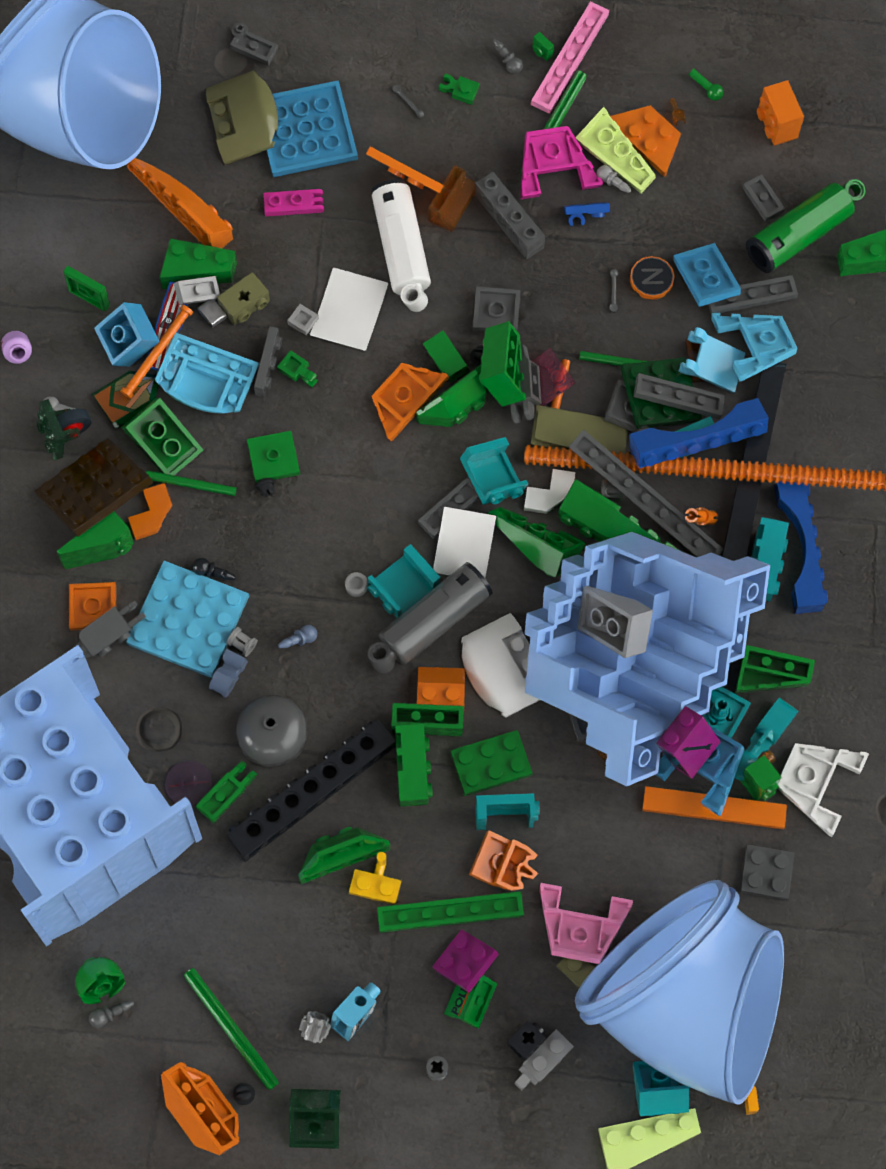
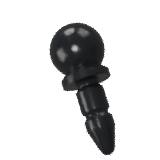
[192,558,236,580]

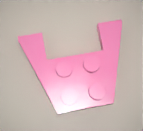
[539,883,633,964]

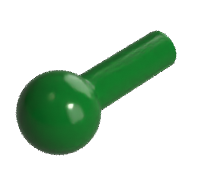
[688,68,724,101]

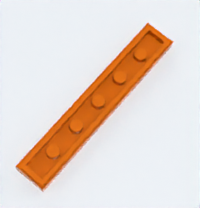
[642,786,787,830]

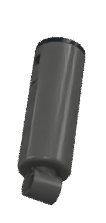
[368,562,493,674]

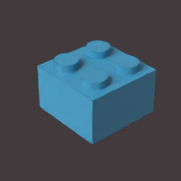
[94,302,160,367]

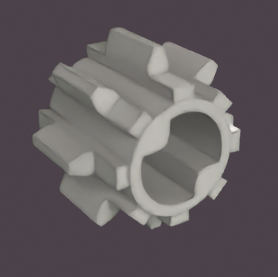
[299,1011,331,1043]

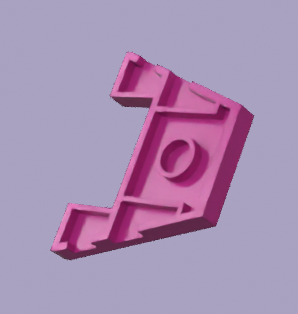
[520,126,603,199]

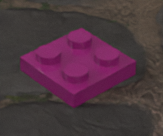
[432,929,499,992]

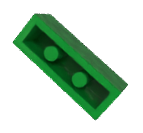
[392,703,464,736]

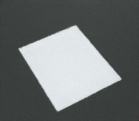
[433,507,496,578]

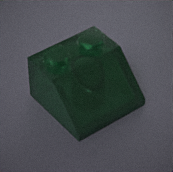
[289,1089,341,1149]

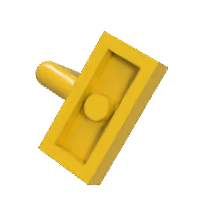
[349,852,401,905]

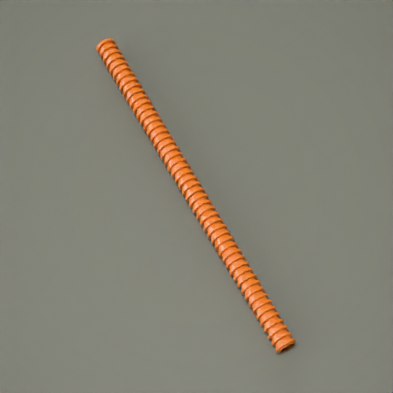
[524,445,886,492]

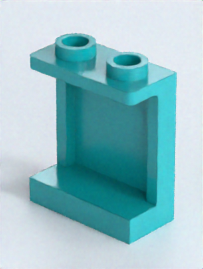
[460,437,528,505]
[475,793,540,830]

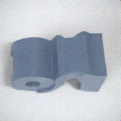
[209,649,248,698]

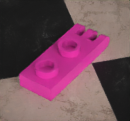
[263,189,324,216]

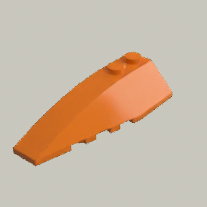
[127,158,233,248]

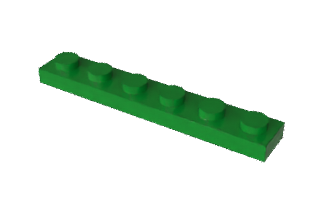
[377,891,524,933]

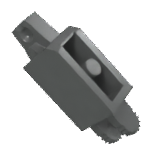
[510,344,542,423]
[72,601,146,659]

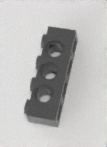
[475,172,546,260]

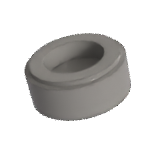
[345,572,368,597]

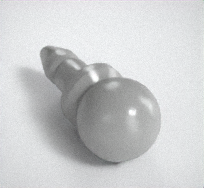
[596,165,631,193]

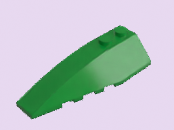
[558,479,680,551]

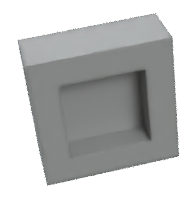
[287,304,319,335]

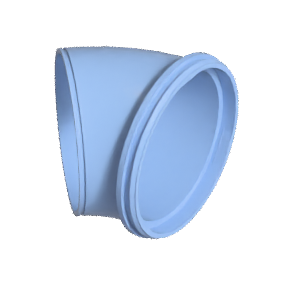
[0,0,161,169]
[575,880,784,1104]

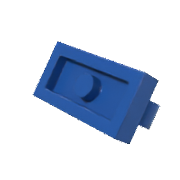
[563,202,610,226]

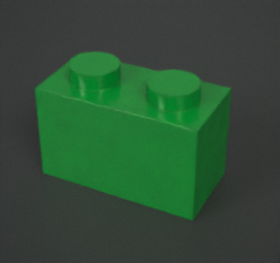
[740,755,782,801]

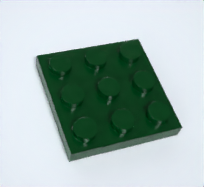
[620,358,702,429]

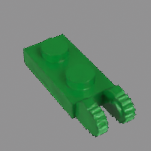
[195,761,257,824]

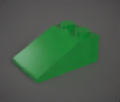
[121,398,203,475]
[57,511,134,570]

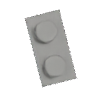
[174,276,220,305]

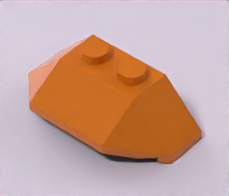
[161,1062,239,1155]

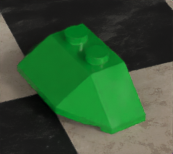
[416,364,487,427]
[298,827,390,884]

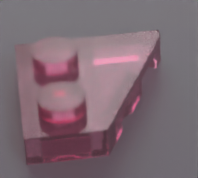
[532,348,576,406]

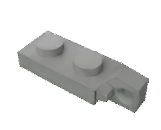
[515,1029,574,1091]

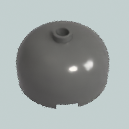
[236,695,308,768]

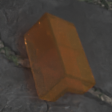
[428,165,476,232]

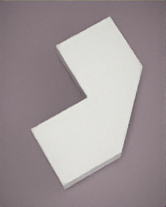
[524,469,575,514]

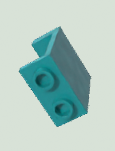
[367,544,440,618]

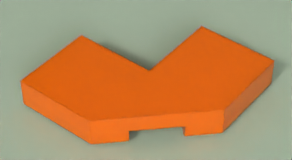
[128,483,172,540]

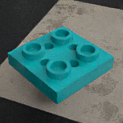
[701,686,751,738]

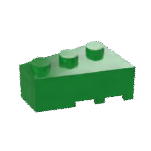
[479,321,526,407]
[734,645,815,694]

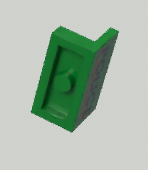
[444,975,497,1029]

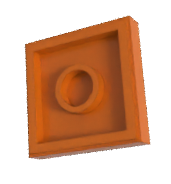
[69,582,116,631]

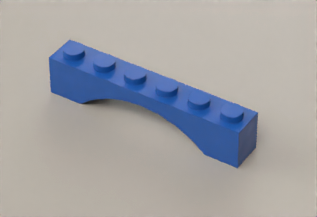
[629,398,769,468]
[774,481,828,614]

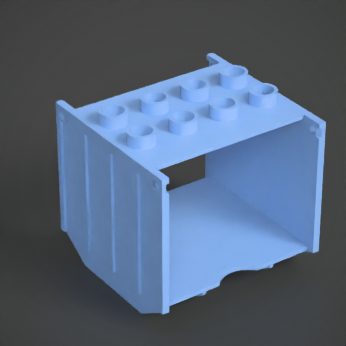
[0,645,202,947]

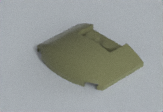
[206,70,278,165]

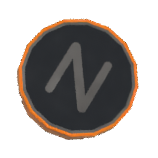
[630,256,674,300]

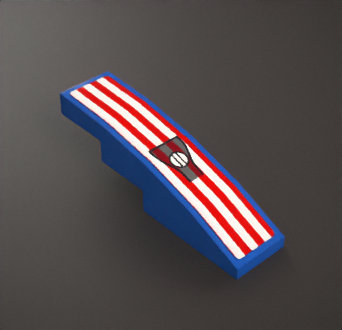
[147,281,188,371]

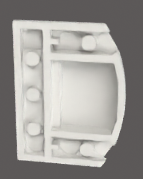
[461,613,540,718]

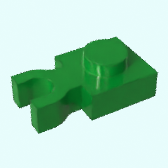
[439,73,480,105]

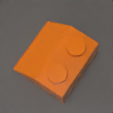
[417,667,465,714]

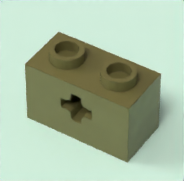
[217,272,270,326]

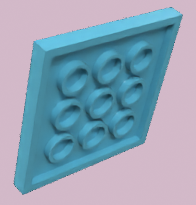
[126,561,249,678]

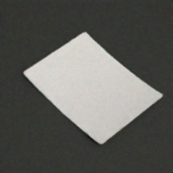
[310,268,388,351]

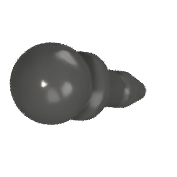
[493,39,523,74]
[89,1001,134,1028]

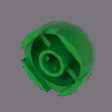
[75,957,125,1004]

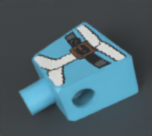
[330,982,381,1041]

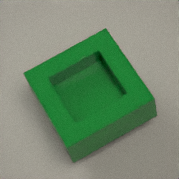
[532,32,554,61]

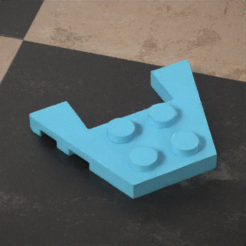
[711,313,797,381]

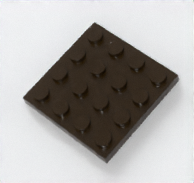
[35,438,153,537]

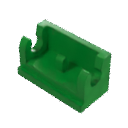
[423,330,470,382]

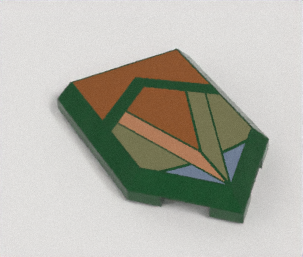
[92,371,159,429]

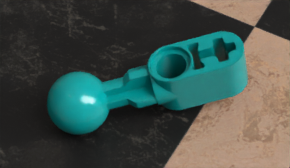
[735,697,799,781]

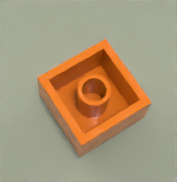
[757,80,804,145]

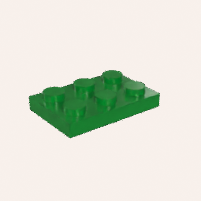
[450,730,533,796]

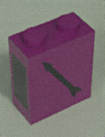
[656,706,721,779]

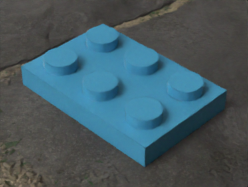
[674,243,741,307]

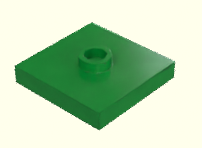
[63,265,110,312]
[247,431,300,483]

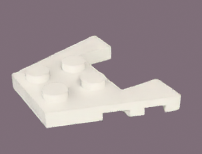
[778,743,869,837]

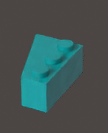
[751,517,789,602]

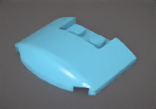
[155,333,260,413]

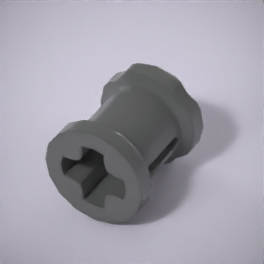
[426,1056,448,1081]

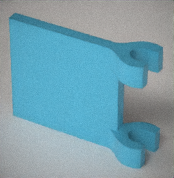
[679,327,745,393]

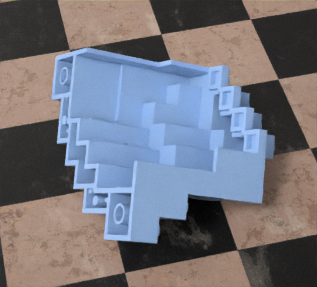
[525,532,770,786]

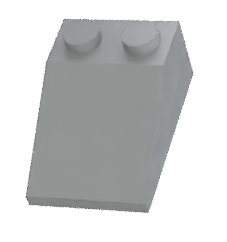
[577,586,653,658]

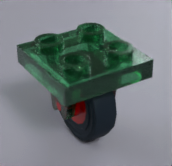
[36,399,92,460]

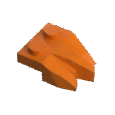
[469,830,538,891]

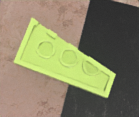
[576,107,656,194]
[598,1108,701,1169]

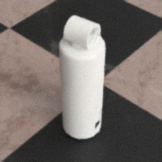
[371,179,431,312]

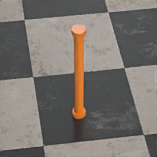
[120,304,193,399]

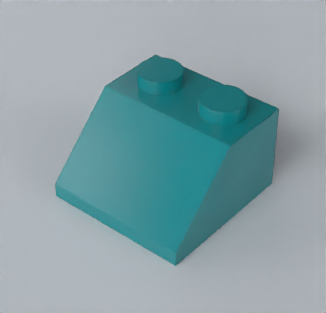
[633,1061,689,1116]

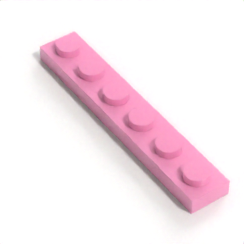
[531,1,609,114]

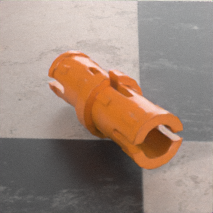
[685,507,718,526]

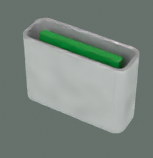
[197,300,227,328]

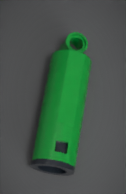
[746,179,866,273]

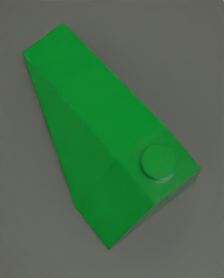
[488,507,586,577]

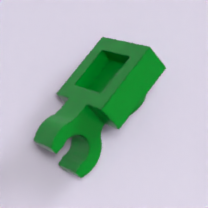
[277,350,318,388]

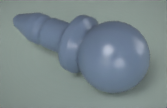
[278,625,318,648]

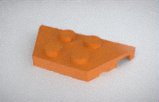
[610,105,681,177]
[366,146,444,193]
[372,363,450,442]

